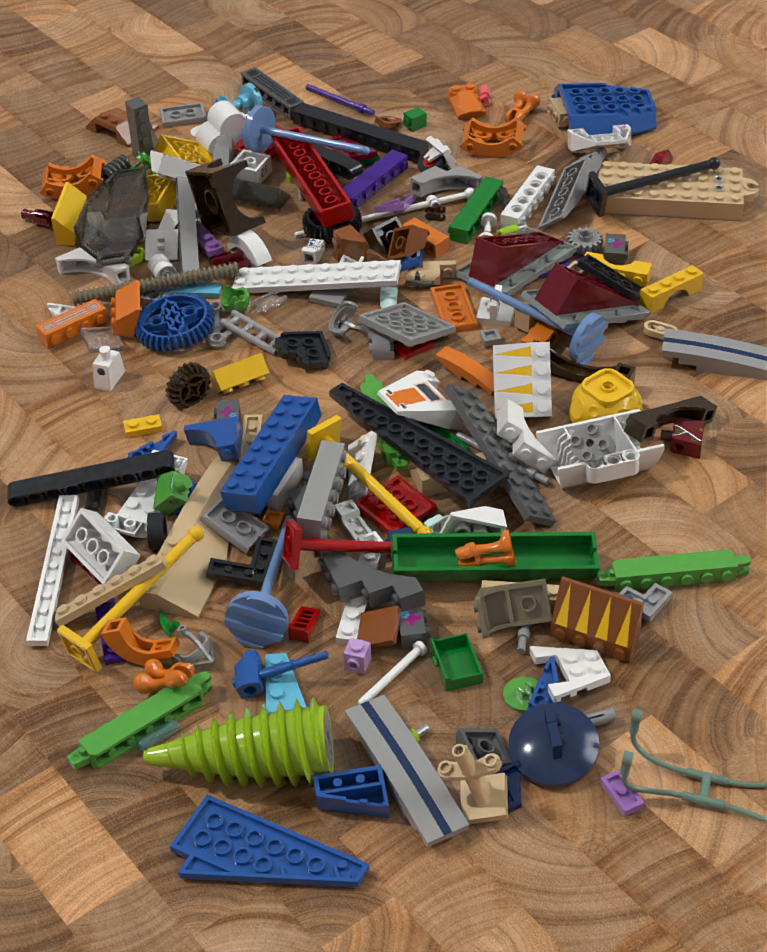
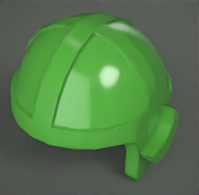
[221,285,251,313]

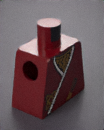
[660,421,705,459]

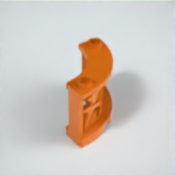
[460,117,527,158]
[40,154,105,199]

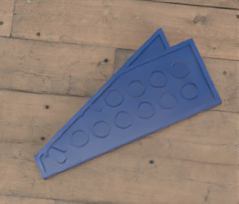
[170,794,370,887]

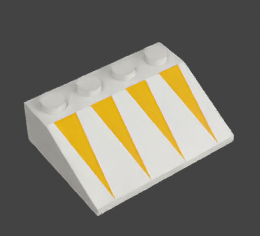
[493,342,552,419]

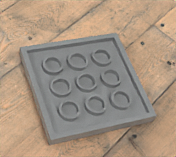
[358,302,456,347]

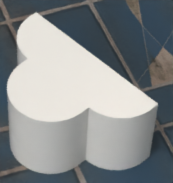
[196,100,246,154]

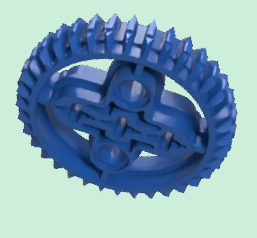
[135,292,215,353]

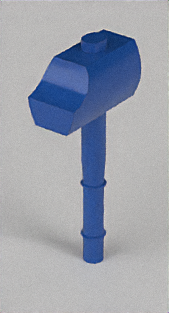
[232,650,329,699]

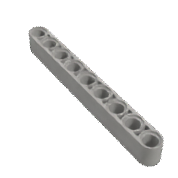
[176,176,199,273]

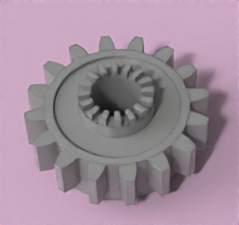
[567,227,603,256]

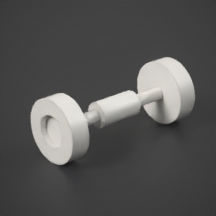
[478,212,497,237]

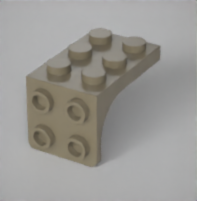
[473,579,552,638]

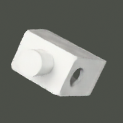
[93,346,125,392]

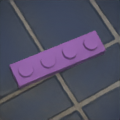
[196,221,224,257]

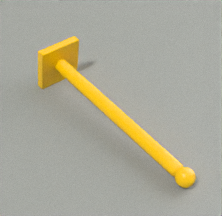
[306,415,433,534]
[57,526,204,673]

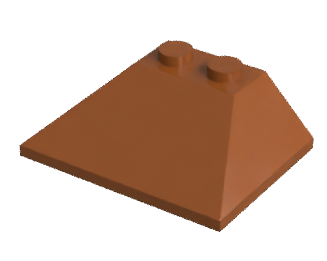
[86,107,159,147]

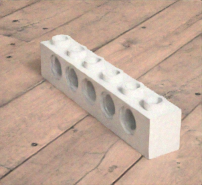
[500,165,556,228]

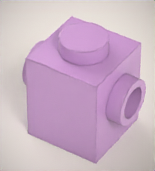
[343,638,371,675]

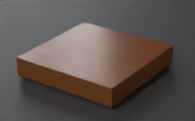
[357,605,401,649]

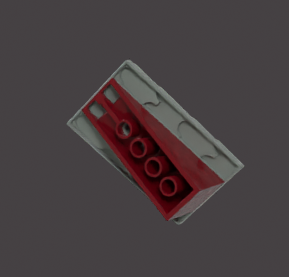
[455,226,577,296]
[521,263,651,329]

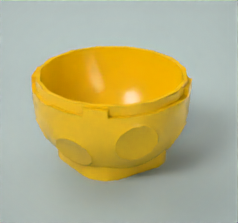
[569,369,642,423]

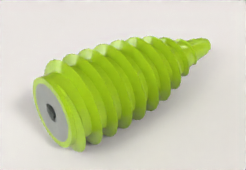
[143,697,334,788]

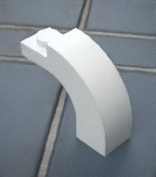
[227,230,272,268]

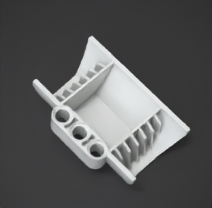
[536,409,665,489]

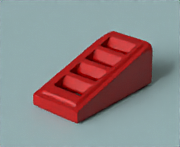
[288,606,321,642]

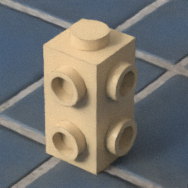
[547,97,569,127]

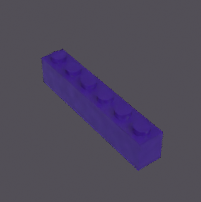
[342,150,408,208]

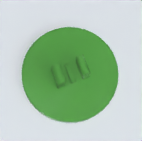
[503,677,538,712]

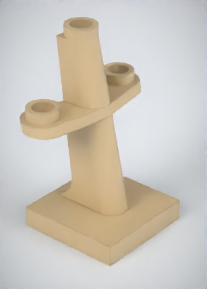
[437,744,508,824]

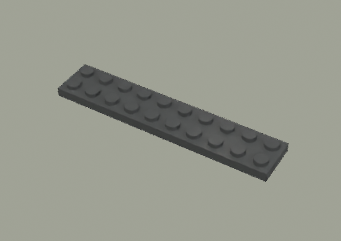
[444,384,556,527]

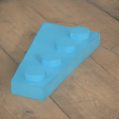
[265,653,306,713]

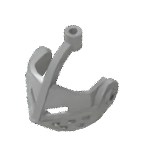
[328,301,368,338]
[170,625,216,673]

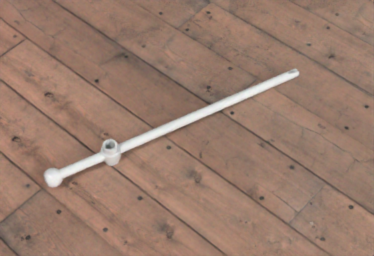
[294,188,475,238]

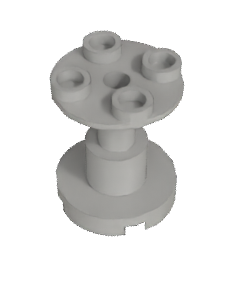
[570,423,616,462]

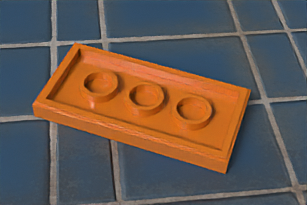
[430,283,478,332]

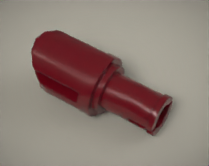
[21,209,54,227]

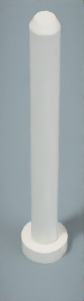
[358,641,428,705]

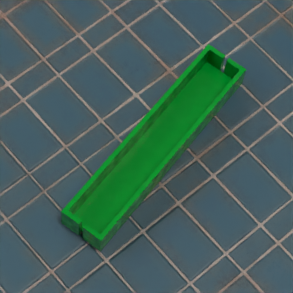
[391,532,600,581]

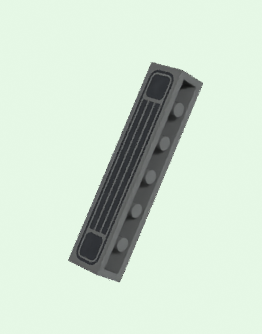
[241,67,304,120]

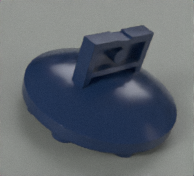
[508,703,599,787]

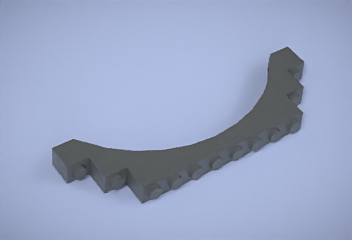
[286,469,425,612]

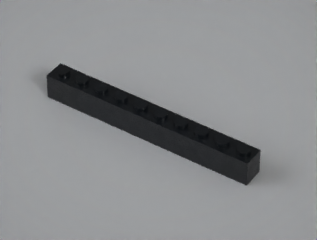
[293,103,429,163]

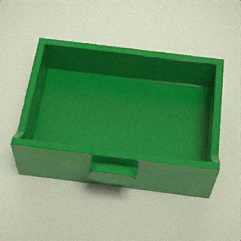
[430,633,483,691]

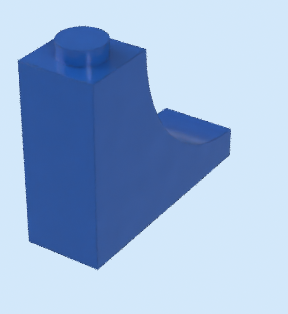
[184,416,243,461]

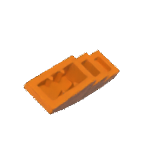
[434,346,494,396]

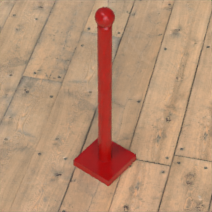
[282,519,391,570]

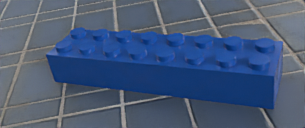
[220,395,322,513]

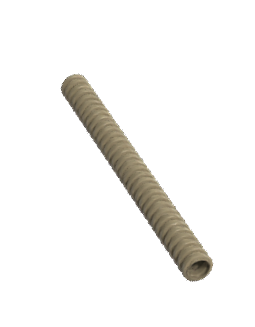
[71,262,239,306]

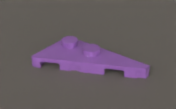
[374,194,415,214]

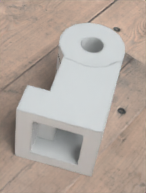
[301,238,326,265]

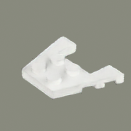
[530,646,611,703]

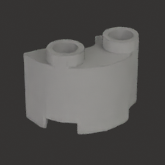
[368,332,394,361]

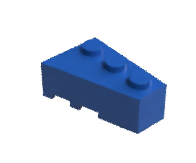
[313,765,389,819]

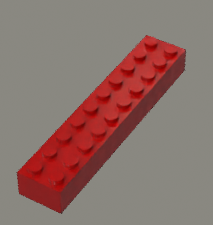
[271,126,354,228]

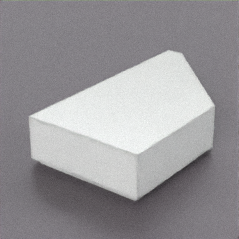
[47,303,76,317]

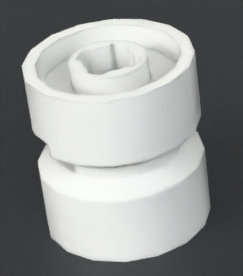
[148,254,177,278]

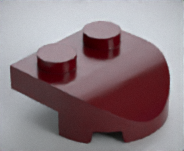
[211,250,251,269]

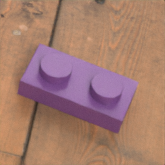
[600,769,644,817]

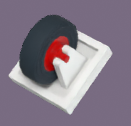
[418,135,456,172]

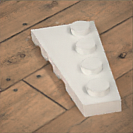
[348,431,378,502]

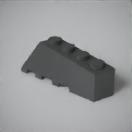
[125,97,158,157]

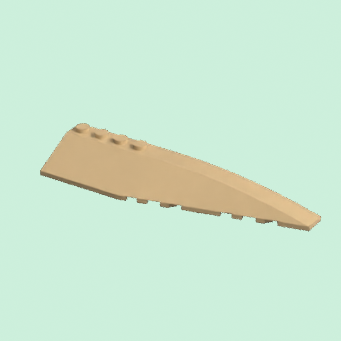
[140,454,239,619]

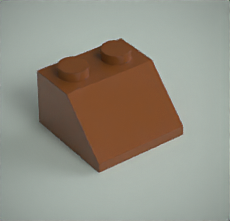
[332,225,367,262]
[387,225,428,260]

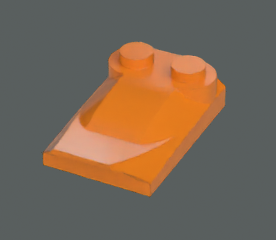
[447,83,486,120]

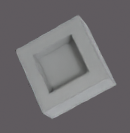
[480,328,502,347]

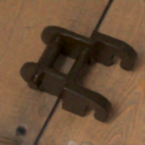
[425,206,446,221]

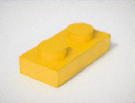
[123,414,163,438]

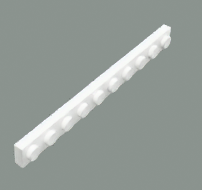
[26,495,80,646]

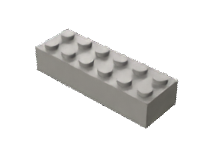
[297,440,347,539]

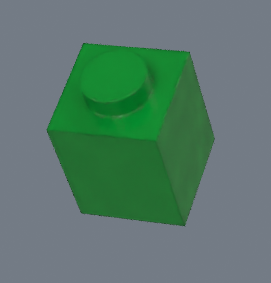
[403,107,427,132]

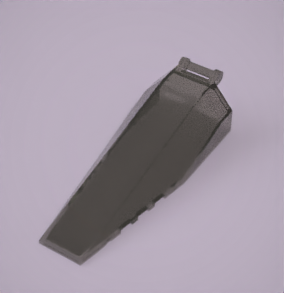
[74,167,149,269]

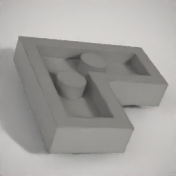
[619,583,673,622]

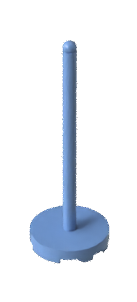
[241,105,370,155]
[467,278,608,365]
[224,515,294,649]

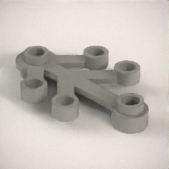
[204,301,239,348]

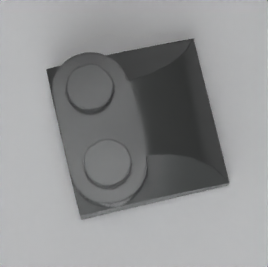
[455,728,513,767]

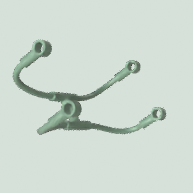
[620,708,767,823]

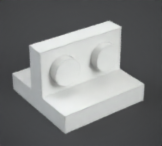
[476,285,515,327]

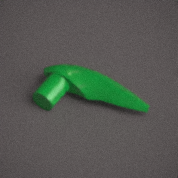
[160,610,180,638]

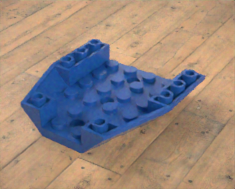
[554,83,657,135]

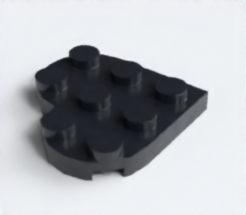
[274,331,331,370]

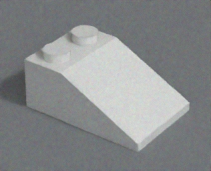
[440,506,507,533]

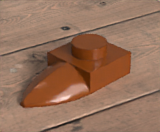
[374,116,402,129]

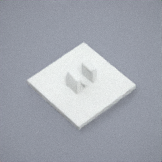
[145,229,178,261]

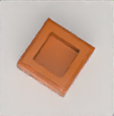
[261,509,286,531]

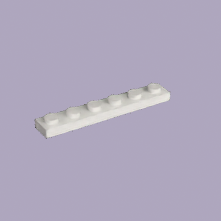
[336,553,382,645]

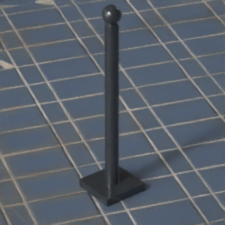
[585,157,720,217]

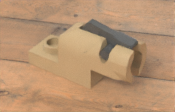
[406,260,456,287]

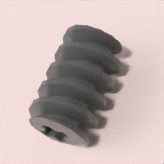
[101,154,132,184]

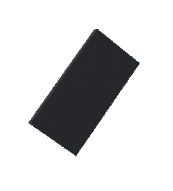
[576,254,643,302]

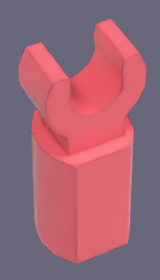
[479,85,490,106]

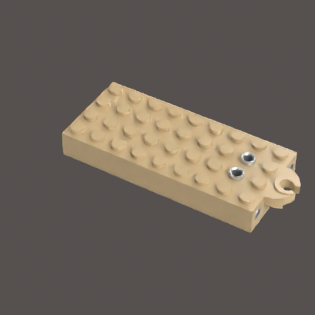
[598,161,759,221]

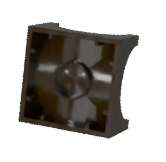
[185,158,266,237]

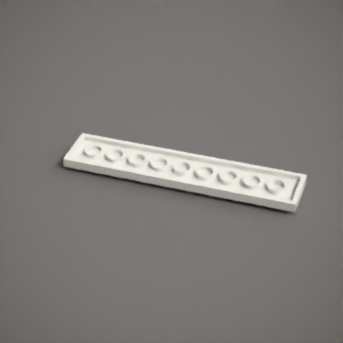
[232,260,402,293]

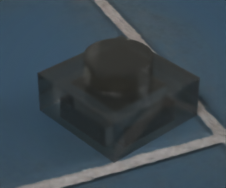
[497,187,510,210]

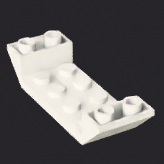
[104,450,188,538]

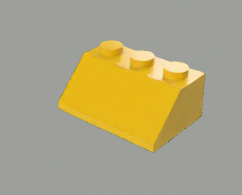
[209,353,270,394]

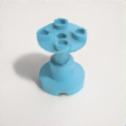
[215,83,263,111]

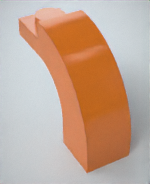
[101,617,180,666]

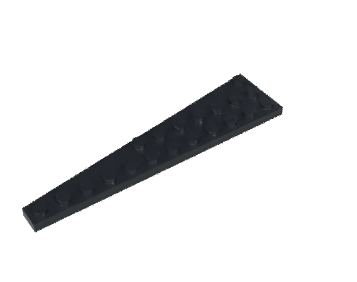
[329,383,509,508]

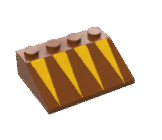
[550,576,643,663]

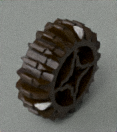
[165,362,211,409]

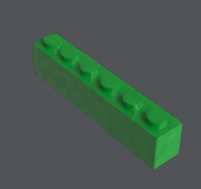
[448,176,504,245]

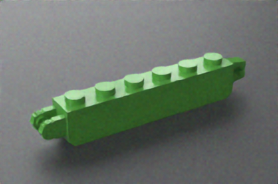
[360,374,408,472]
[597,549,751,592]
[67,671,212,770]

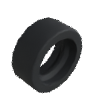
[147,512,167,550]

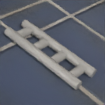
[220,310,280,355]

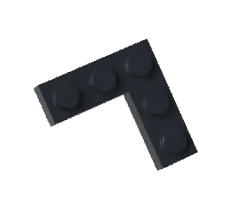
[206,536,278,588]

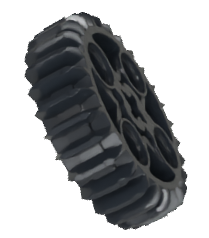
[302,204,362,244]

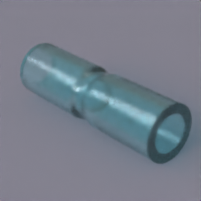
[136,719,181,752]

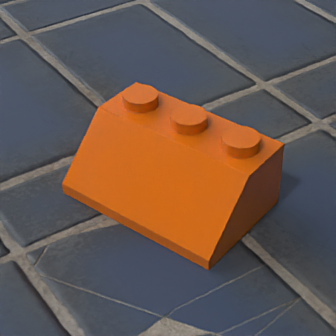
[110,280,140,338]

